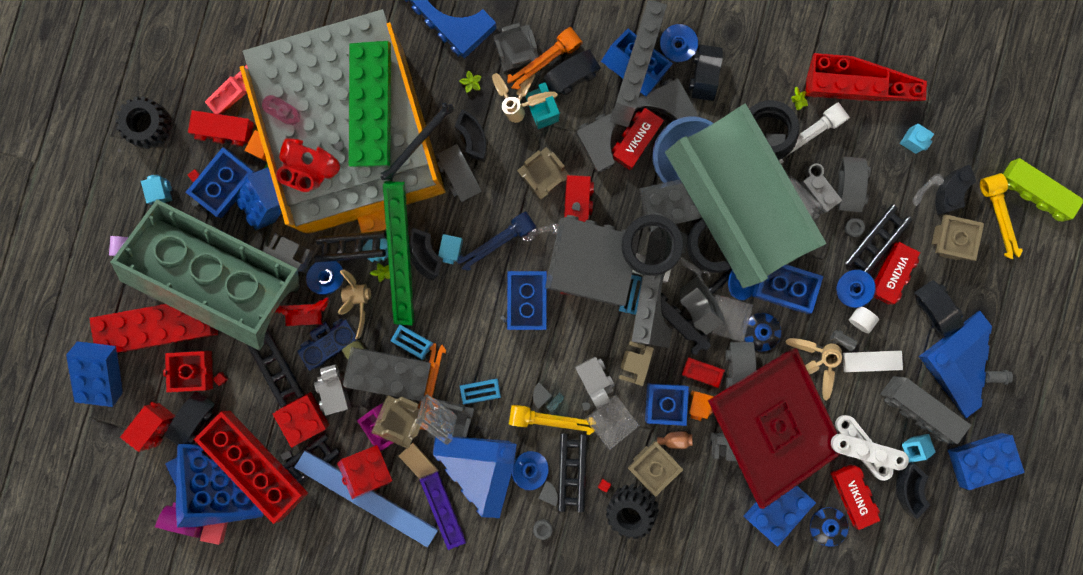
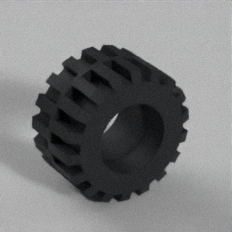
[115,97,172,149]
[606,484,659,539]

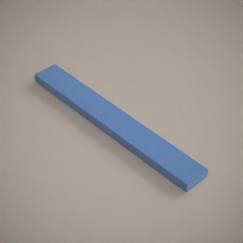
[294,450,438,547]

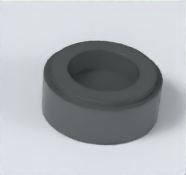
[844,218,865,237]
[533,519,552,540]

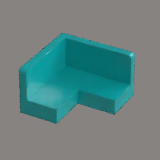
[525,82,560,129]

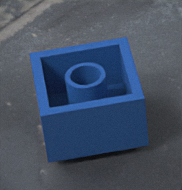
[645,383,689,426]

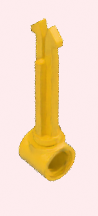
[980,173,1023,259]
[509,405,596,435]

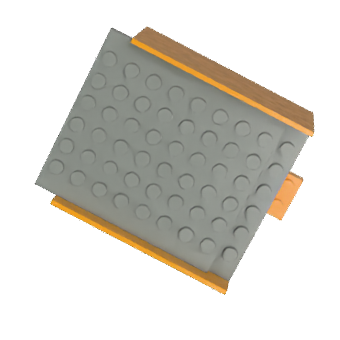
[240,9,445,234]

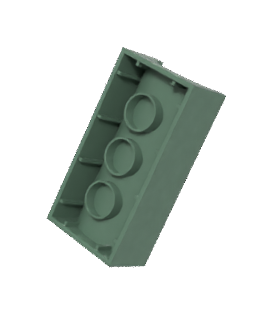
[665,103,826,288]
[110,199,300,351]

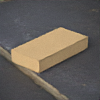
[399,442,439,479]

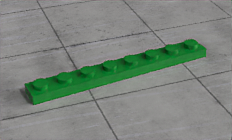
[383,181,414,325]

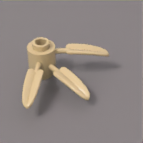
[492,73,558,123]
[338,270,371,339]
[786,338,842,400]

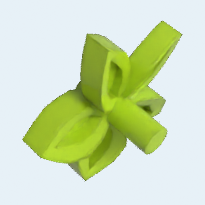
[459,71,481,94]
[791,87,808,110]
[370,263,390,282]

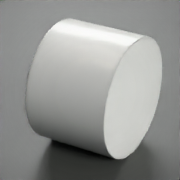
[849,307,879,334]

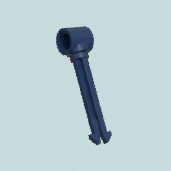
[458,211,537,271]

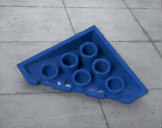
[919,311,992,418]
[433,435,517,518]
[176,444,263,528]

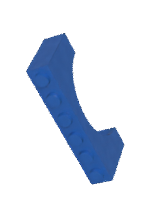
[404,0,497,59]

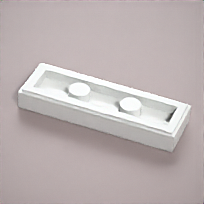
[843,351,903,372]

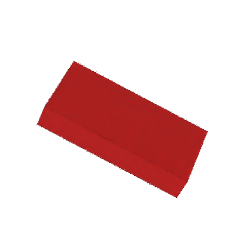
[682,357,725,388]

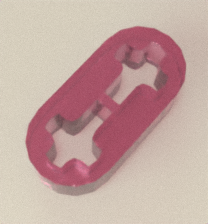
[262,95,301,125]

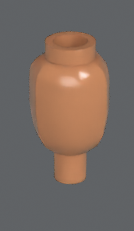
[657,431,693,449]

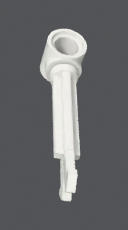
[779,102,850,164]

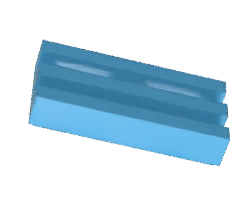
[619,275,642,315]
[391,325,433,360]
[460,378,501,405]

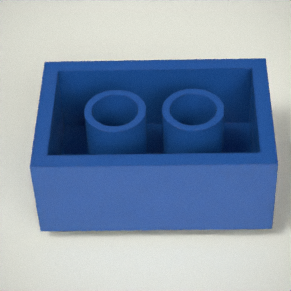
[601,29,673,97]
[186,147,255,218]
[236,167,282,231]
[752,265,823,314]
[507,271,547,330]
[66,341,123,407]
[948,433,1025,490]
[743,486,816,547]

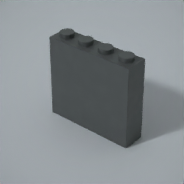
[545,215,640,306]

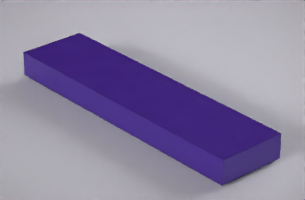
[419,471,466,550]

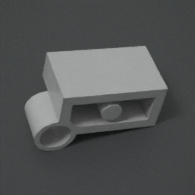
[798,163,842,214]
[575,357,615,409]
[314,364,351,416]

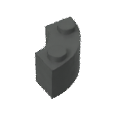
[437,144,482,202]
[837,157,871,212]
[680,277,724,335]
[726,342,756,388]

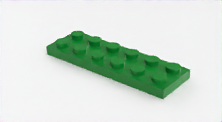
[349,41,391,168]

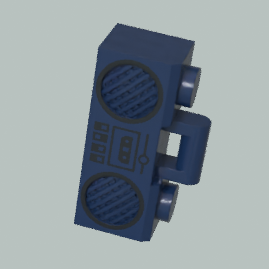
[297,318,362,371]

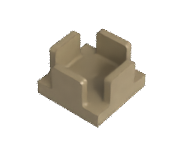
[517,147,569,200]
[932,215,984,261]
[618,341,654,386]
[371,395,424,448]
[628,441,683,497]

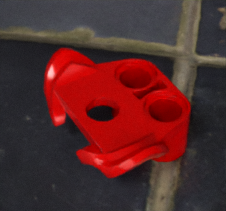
[276,138,340,192]
[275,297,329,326]

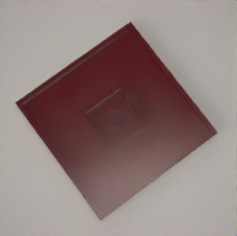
[708,348,844,509]

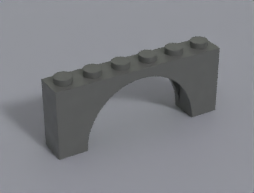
[610,0,667,127]
[576,78,699,174]
[632,226,688,348]

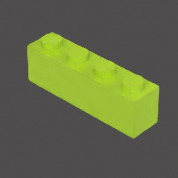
[1003,158,1083,222]

